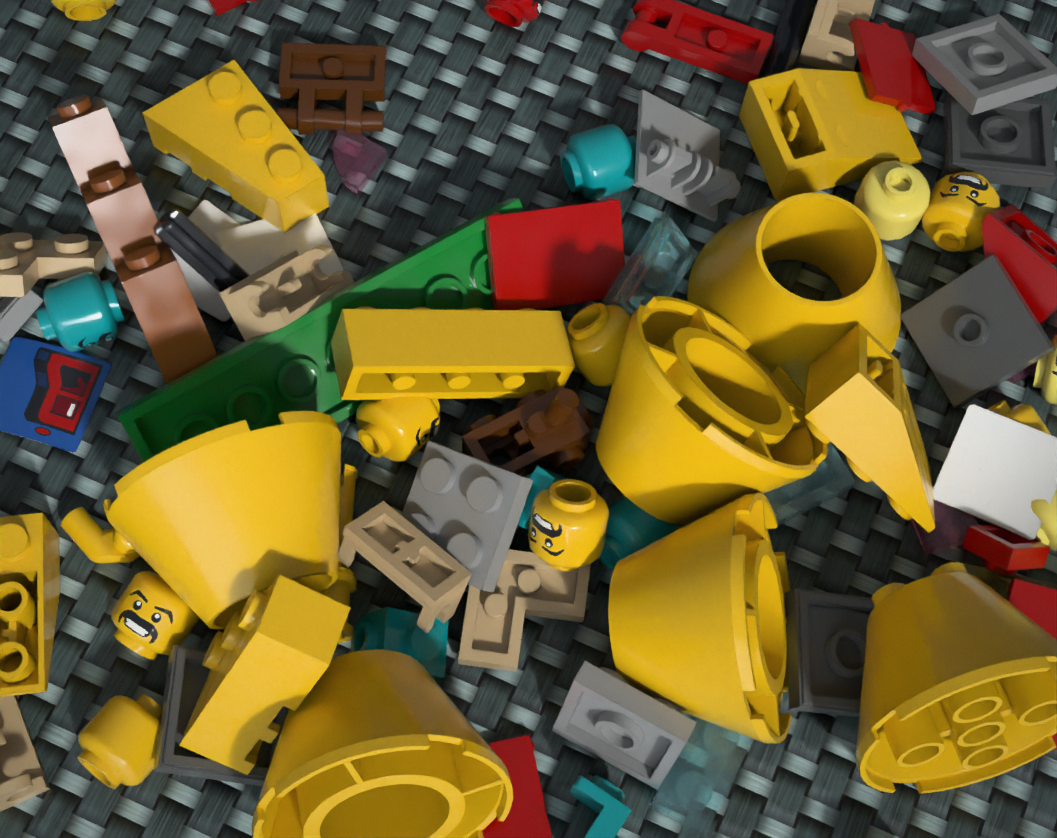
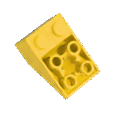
[739,68,922,202]
[804,323,935,533]
[0,513,60,697]

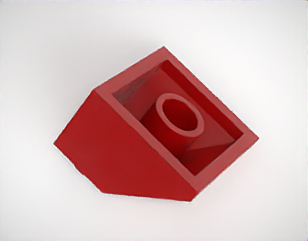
[982,204,1057,326]

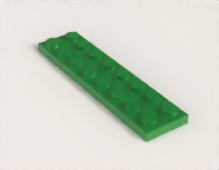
[115,197,540,462]

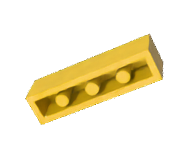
[331,307,575,400]

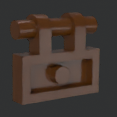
[277,43,387,136]

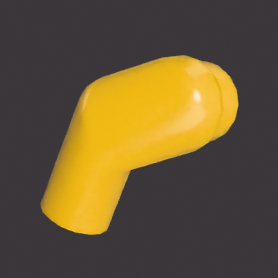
[60,507,140,563]

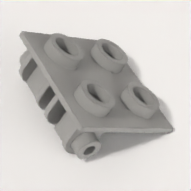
[634,89,740,222]

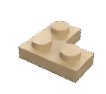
[0,232,107,297]
[458,549,591,672]

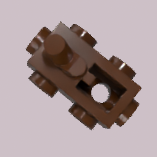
[462,385,593,477]

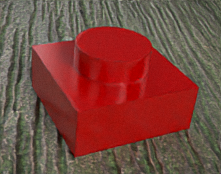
[962,525,1050,575]

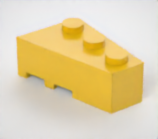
[142,60,329,233]
[179,574,351,775]

